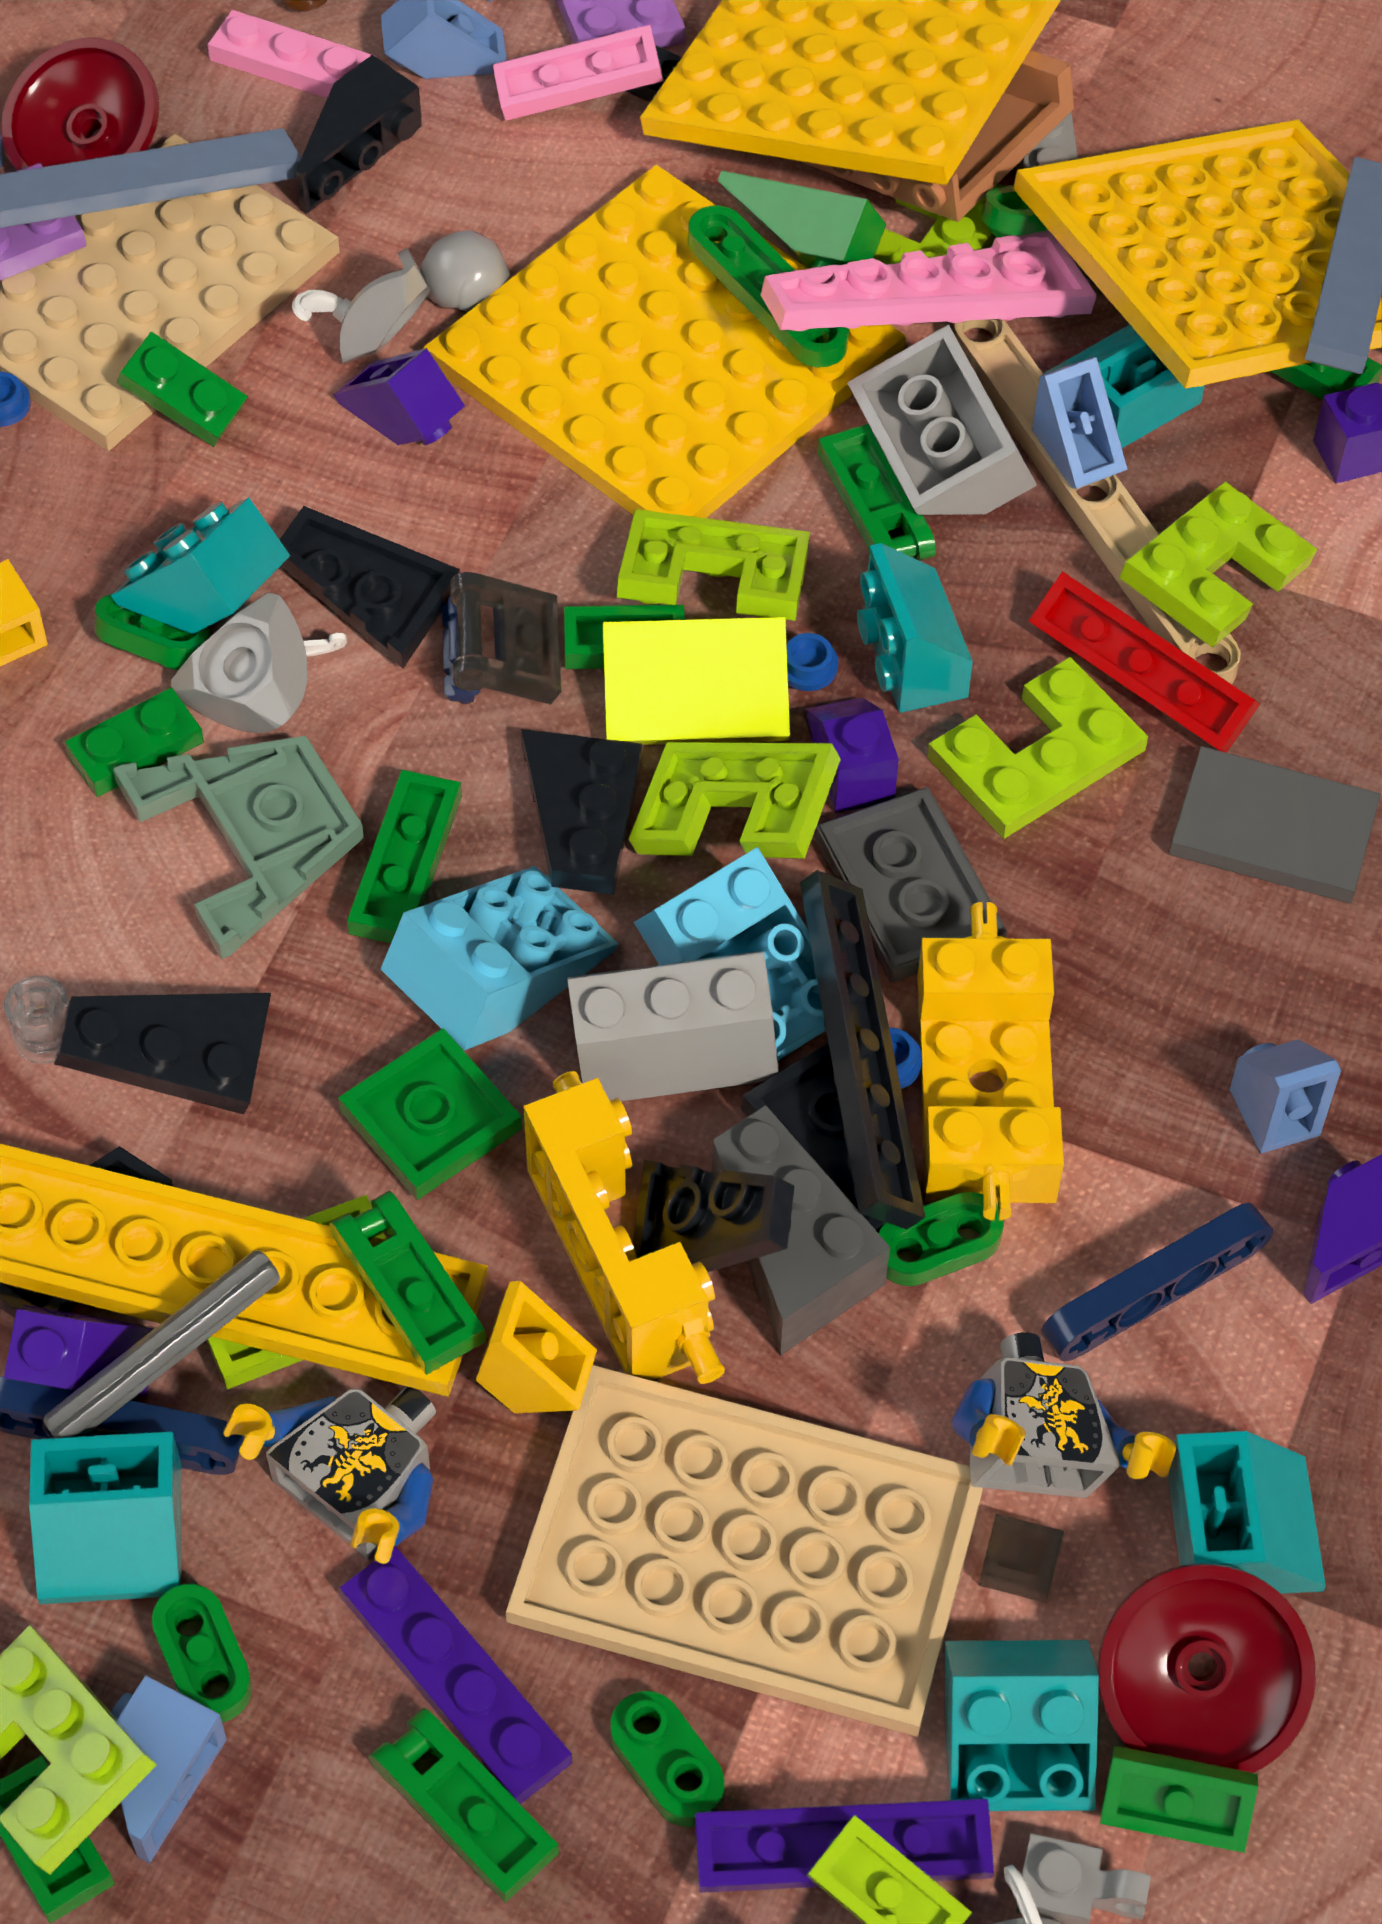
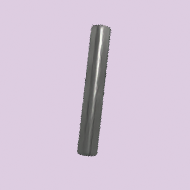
[43,1250,280,1438]

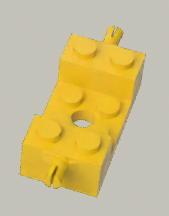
[917,902,1064,1221]
[524,1071,725,1384]

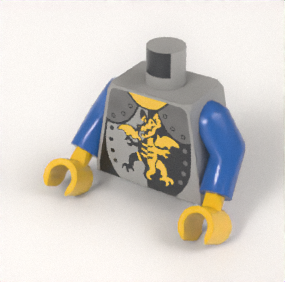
[952,1332,1176,1498]
[223,1386,436,1564]

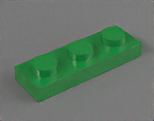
[347,769,462,944]

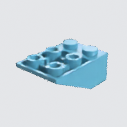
[633,847,826,1061]
[380,866,619,1051]

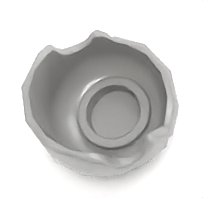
[420,230,511,312]

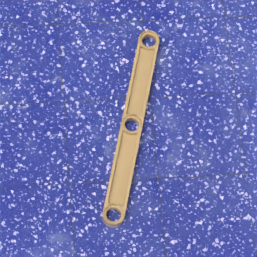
[954,319,1241,684]

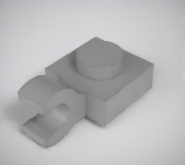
[1016,1833,1151,1924]

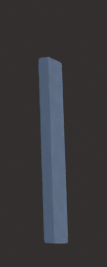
[0,128,302,228]
[1305,156,1382,374]

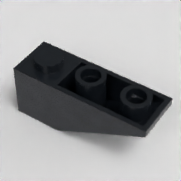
[296,54,422,214]

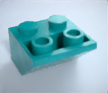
[1043,325,1205,448]
[111,497,290,634]
[857,543,973,713]
[1168,1431,1326,1594]
[29,1432,182,1604]
[944,1640,1099,1811]

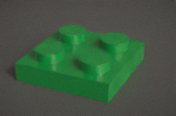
[338,1028,522,1201]

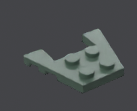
[113,736,364,959]

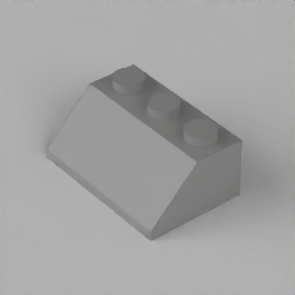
[847,324,1037,515]
[567,951,778,1101]

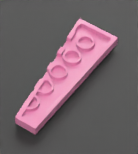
[761,230,1097,331]

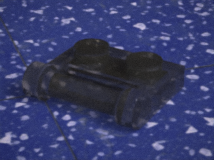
[450,572,562,705]

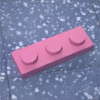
[208,10,377,98]
[493,25,663,121]

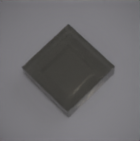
[978,1513,1064,1603]

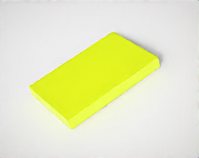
[603,617,790,745]

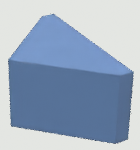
[1032,357,1128,489]

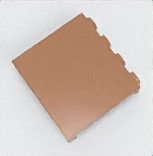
[795,50,1074,222]

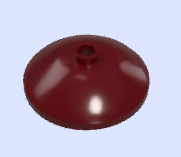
[1,38,159,171]
[1098,1563,1316,1773]

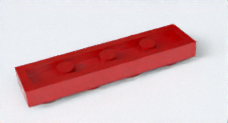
[1028,571,1260,753]

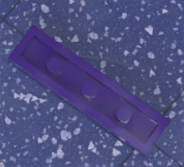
[339,1546,572,1804]
[695,1799,994,1893]

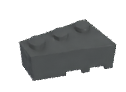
[712,1105,890,1356]

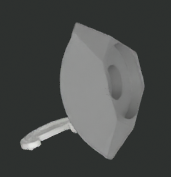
[292,248,431,364]
[171,592,347,733]

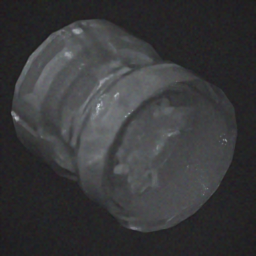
[3,975,69,1064]

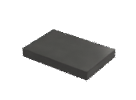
[1169,746,1381,904]
[814,786,1007,983]

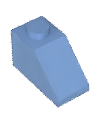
[381,0,507,79]
[1230,1039,1341,1154]
[111,1675,227,1864]

